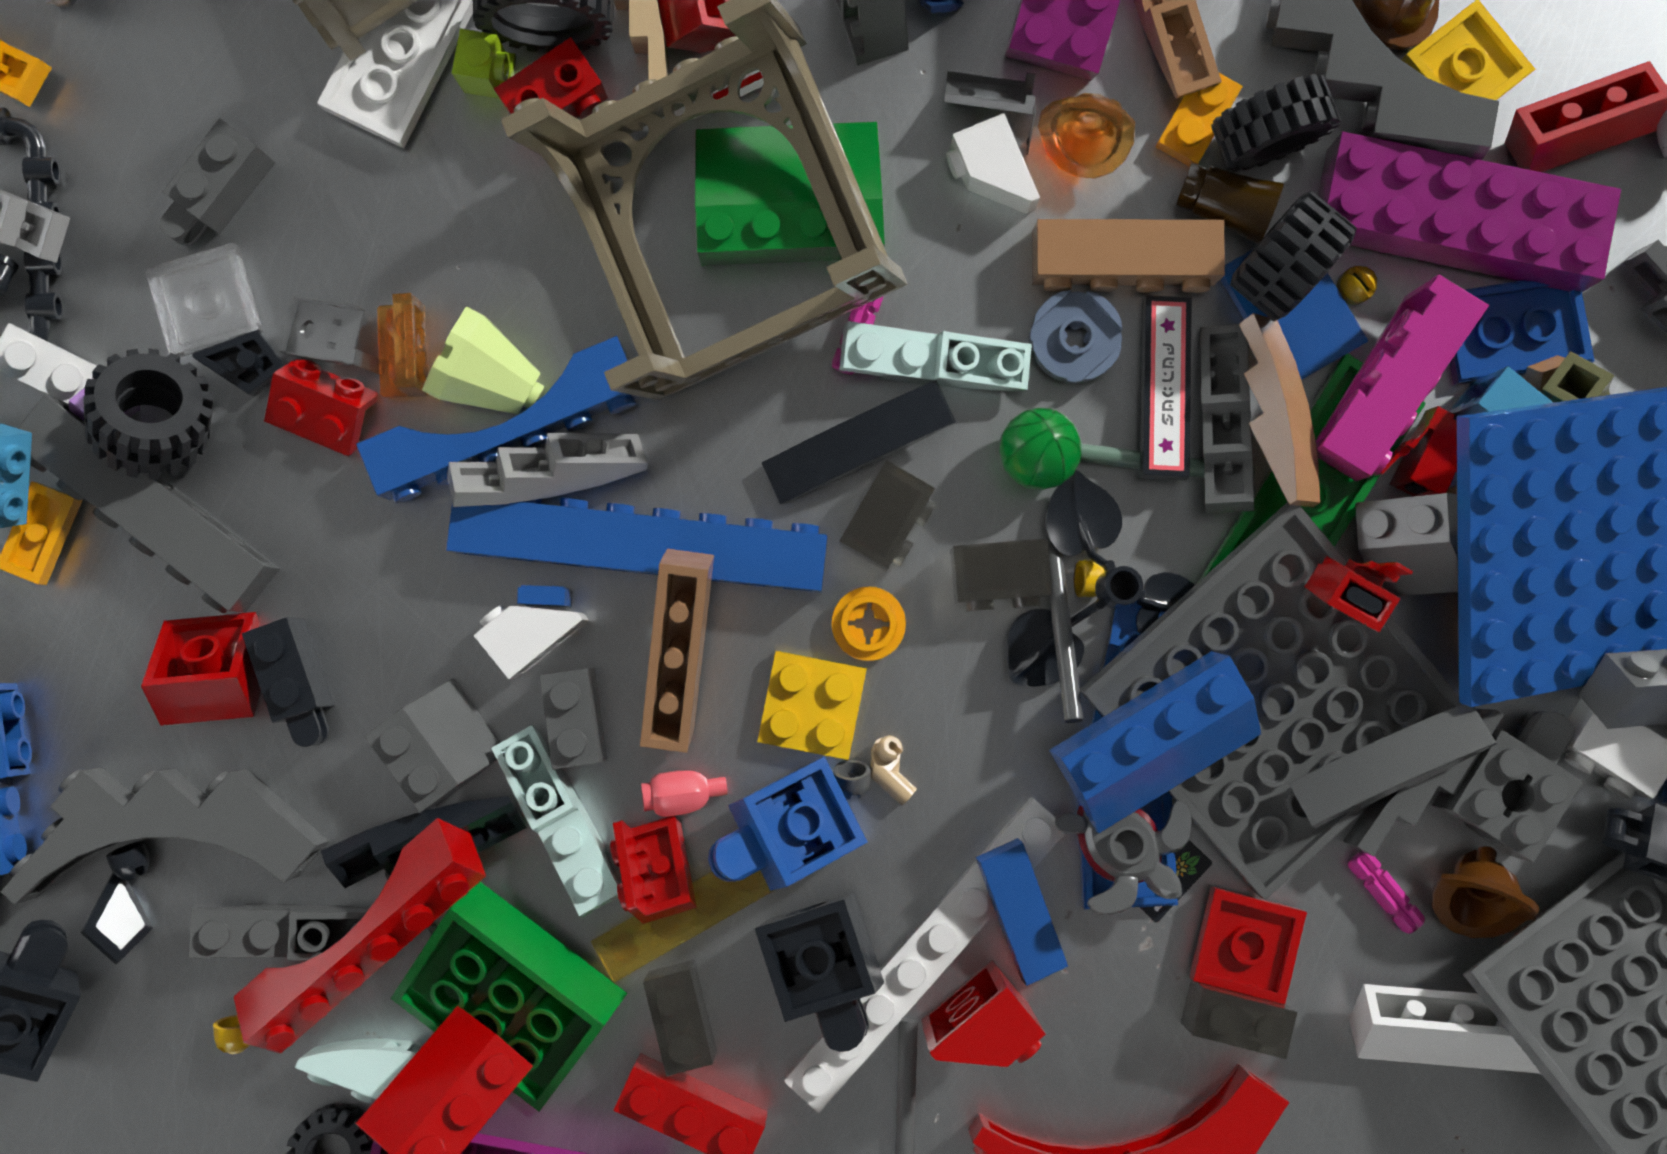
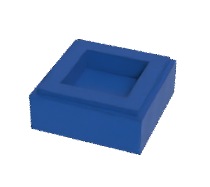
[517,585,572,607]

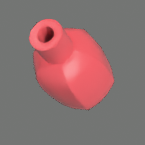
[641,770,728,817]

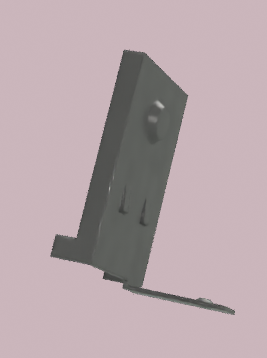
[944,71,1036,155]
[280,297,388,376]

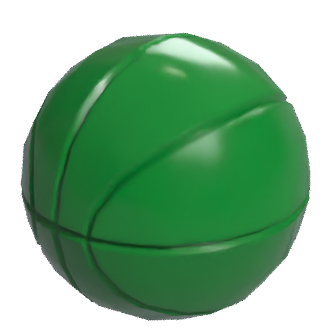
[999,408,1082,490]

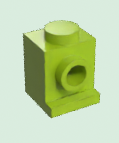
[452,28,517,99]

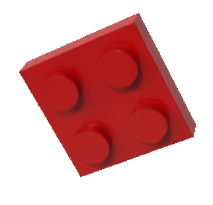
[1189,886,1307,1004]

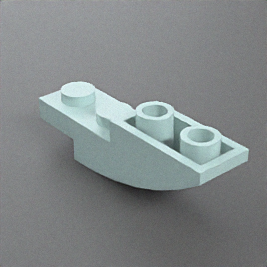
[839,321,1032,391]
[491,725,620,917]
[295,1038,424,1103]

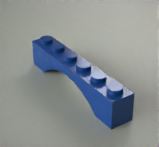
[356,336,640,503]

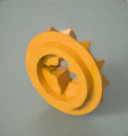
[832,586,906,661]

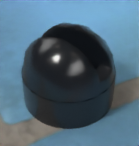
[106,841,150,881]

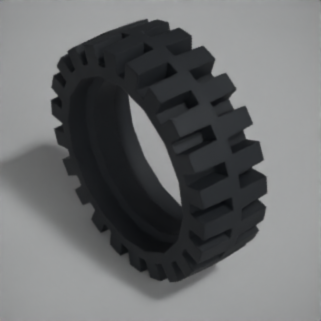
[473,0,614,53]

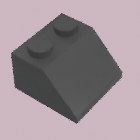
[1355,493,1458,596]
[364,679,501,813]

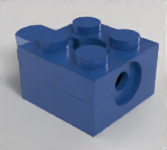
[708,756,868,891]

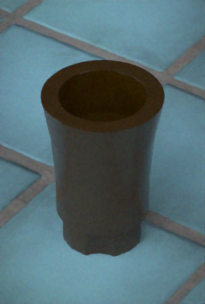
[1176,163,1284,244]

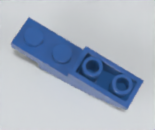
[0,683,32,875]

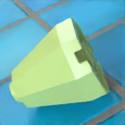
[422,307,544,415]

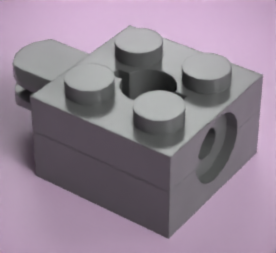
[1431,711,1584,863]

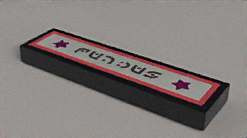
[1140,295,1192,481]

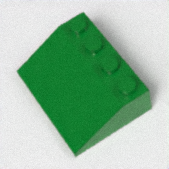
[695,122,885,266]
[390,882,627,1112]

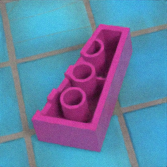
[1315,274,1489,481]

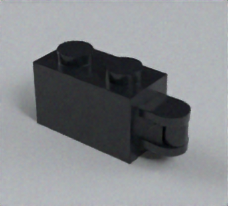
[242,617,334,747]
[1602,803,1667,883]

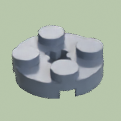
[1028,290,1123,385]

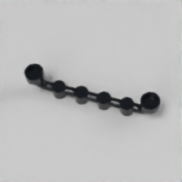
[0,107,64,341]

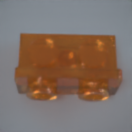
[377,293,429,398]

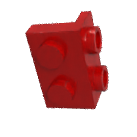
[264,359,378,457]
[610,816,697,924]

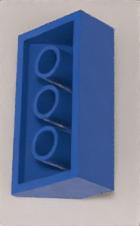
[1049,651,1261,833]

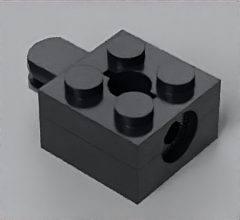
[755,892,884,1052]
[0,920,81,1082]

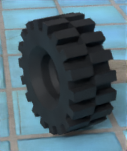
[1211,74,1341,172]

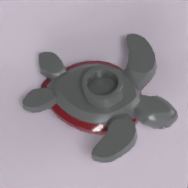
[1054,801,1192,915]

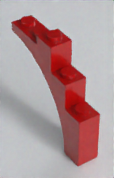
[968,1064,1290,1154]

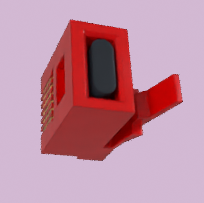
[1377,406,1457,497]
[1304,556,1413,632]

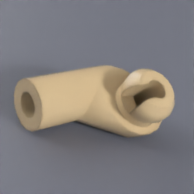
[870,735,917,806]

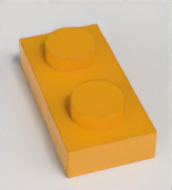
[1155,73,1243,167]
[0,481,83,585]

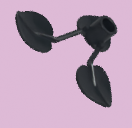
[1006,470,1195,687]

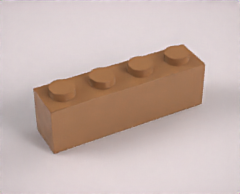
[1032,219,1225,293]
[640,549,714,753]

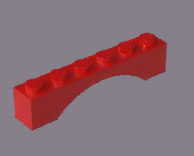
[233,818,486,1054]

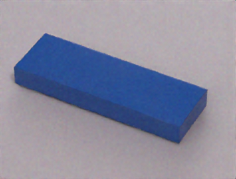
[975,838,1068,986]

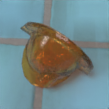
[1038,93,1136,179]

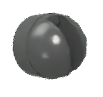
[833,760,871,800]

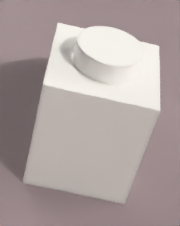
[946,113,1040,214]
[473,605,589,679]

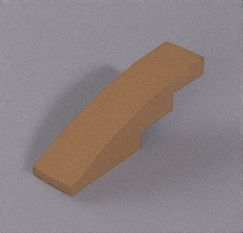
[1133,0,1222,99]
[1239,313,1320,507]

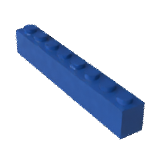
[446,498,828,593]

